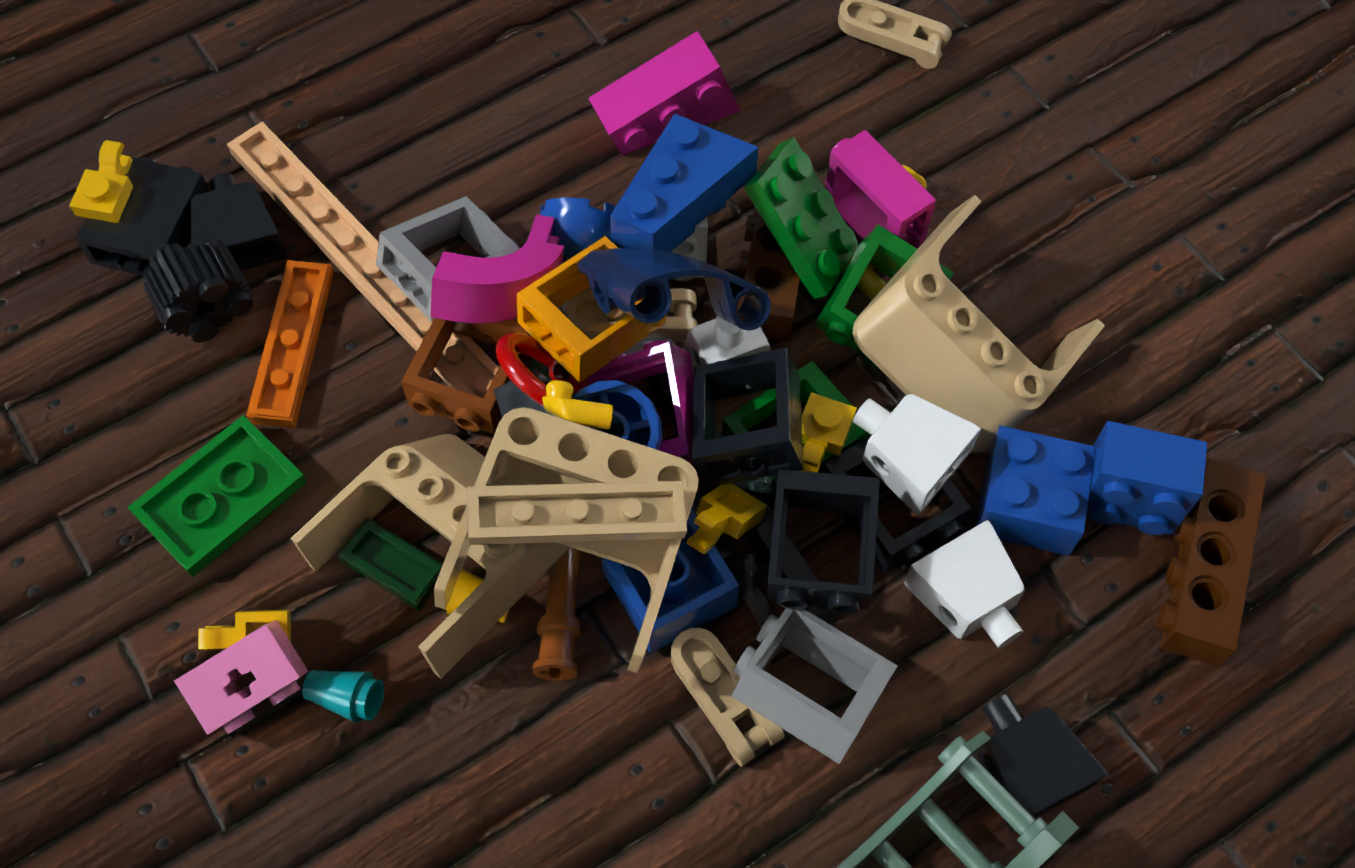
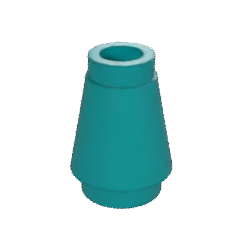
[302,670,384,723]

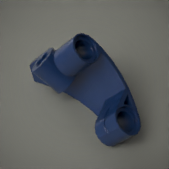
[577,248,771,331]

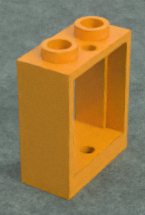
[517,236,667,383]

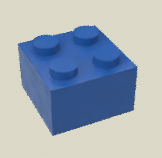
[1086,421,1207,535]
[975,425,1096,556]
[601,508,739,654]

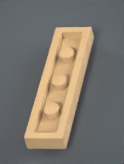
[467,481,687,545]

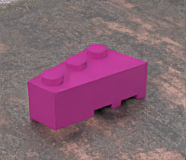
[588,31,741,156]

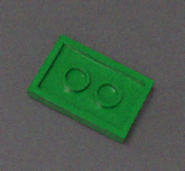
[743,137,859,300]
[127,415,307,578]

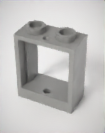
[376,196,520,322]
[731,608,897,764]

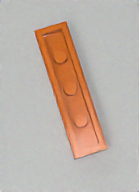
[246,260,334,428]

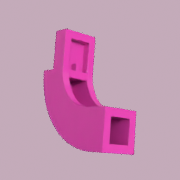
[430,214,564,323]

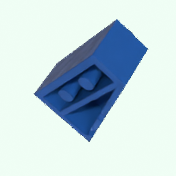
[610,114,759,252]

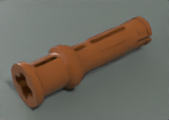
[532,547,582,681]

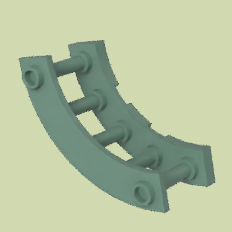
[837,731,1079,868]

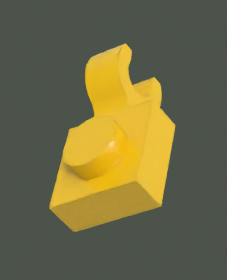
[69,140,134,223]
[800,392,857,473]
[687,483,767,554]
[198,610,291,649]

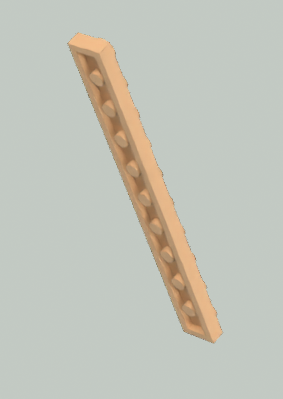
[227,121,499,398]

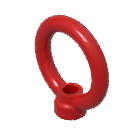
[496,333,590,407]

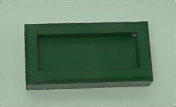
[338,518,443,611]

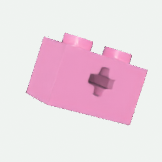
[174,620,309,735]

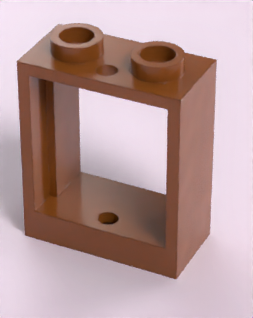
[401,318,532,434]

